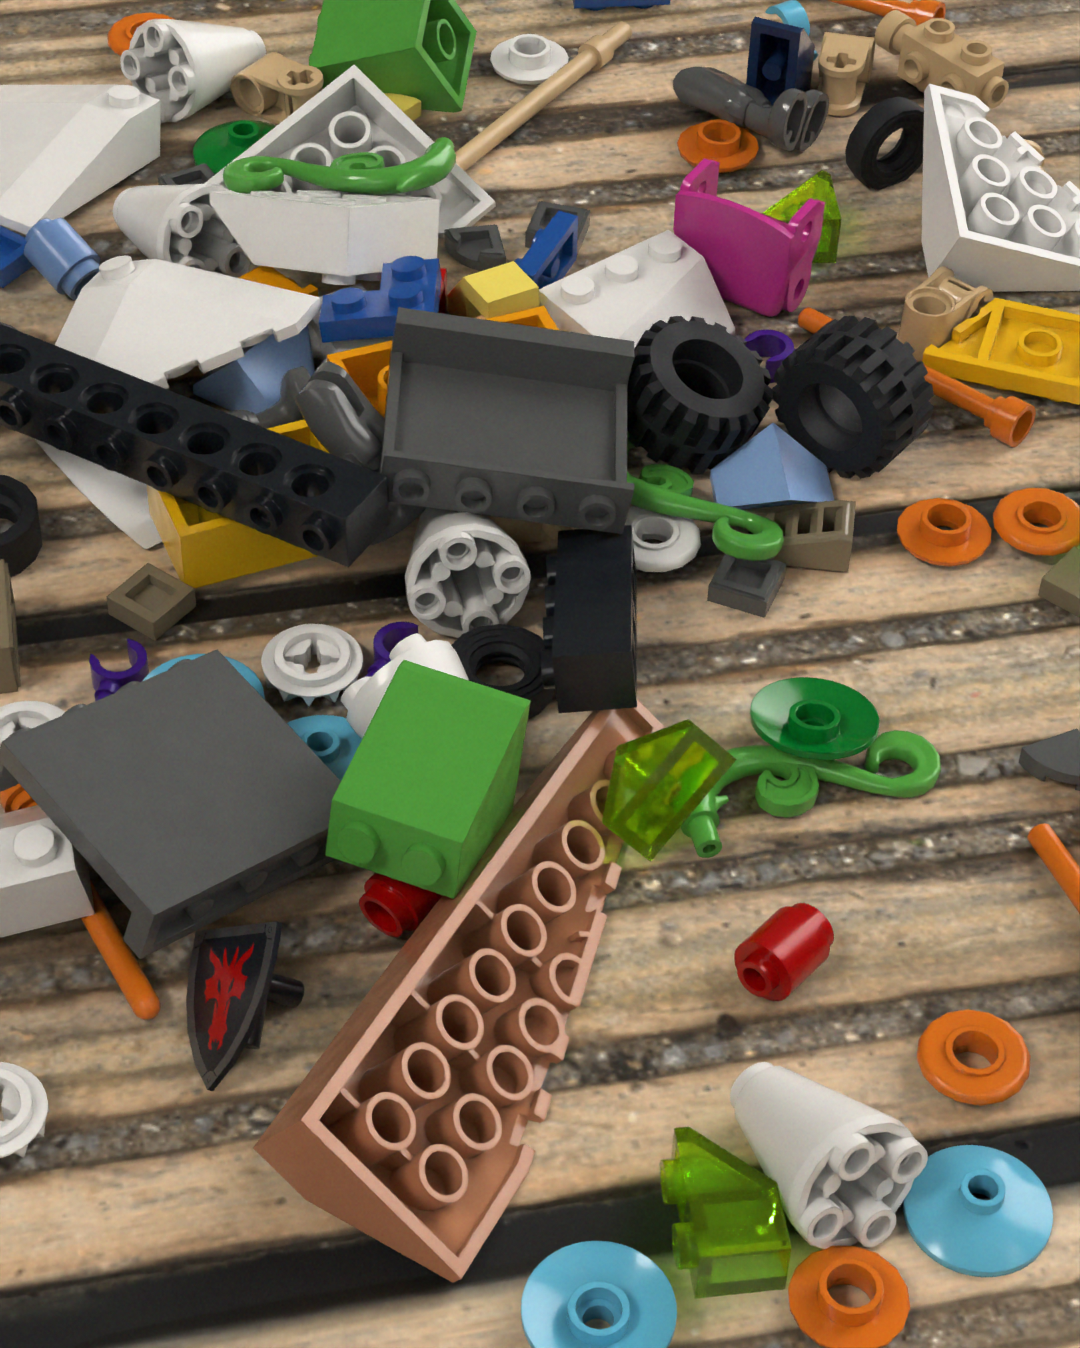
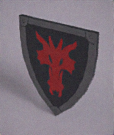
[186,921,304,1091]

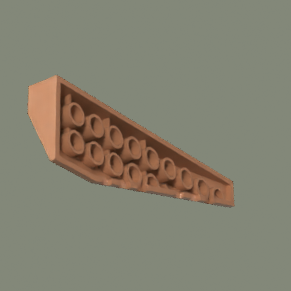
[253,699,665,1283]

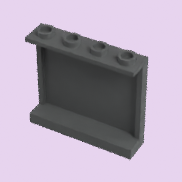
[379,307,634,534]
[0,649,341,959]

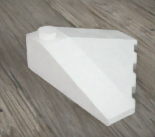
[204,65,496,238]
[0,84,161,235]
[921,84,1080,292]
[55,255,322,389]

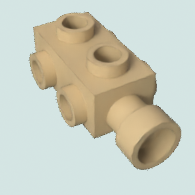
[875,10,1009,109]

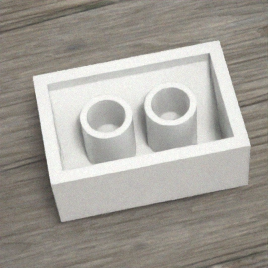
[0,805,95,938]

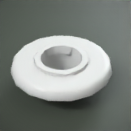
[490,34,569,85]
[625,506,701,572]

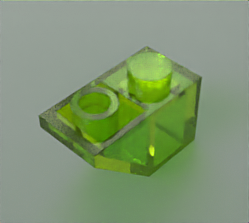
[660,1127,792,1299]

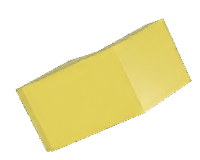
[447,261,540,319]

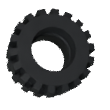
[627,316,773,474]
[772,316,934,479]

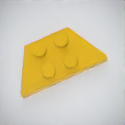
[922,298,1080,405]

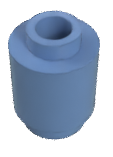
[23,218,100,300]

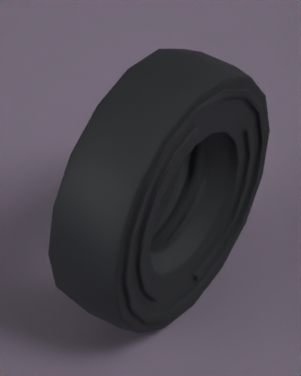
[845,97,924,190]
[451,624,555,719]

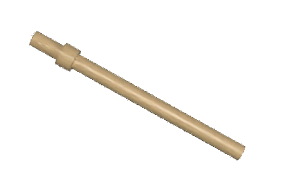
[455,21,632,171]

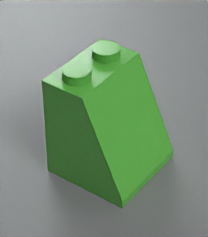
[309,0,477,113]
[325,660,531,899]

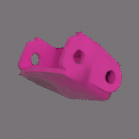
[673,158,825,317]

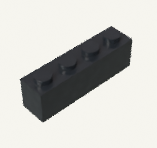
[541,525,637,713]

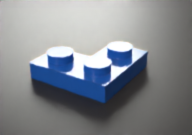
[319,256,442,343]

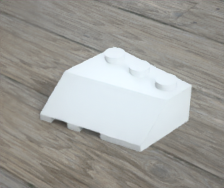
[209,190,440,285]
[538,230,736,349]

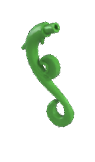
[223,137,456,195]
[627,431,784,561]
[677,730,941,858]

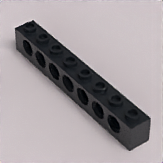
[0,324,389,568]

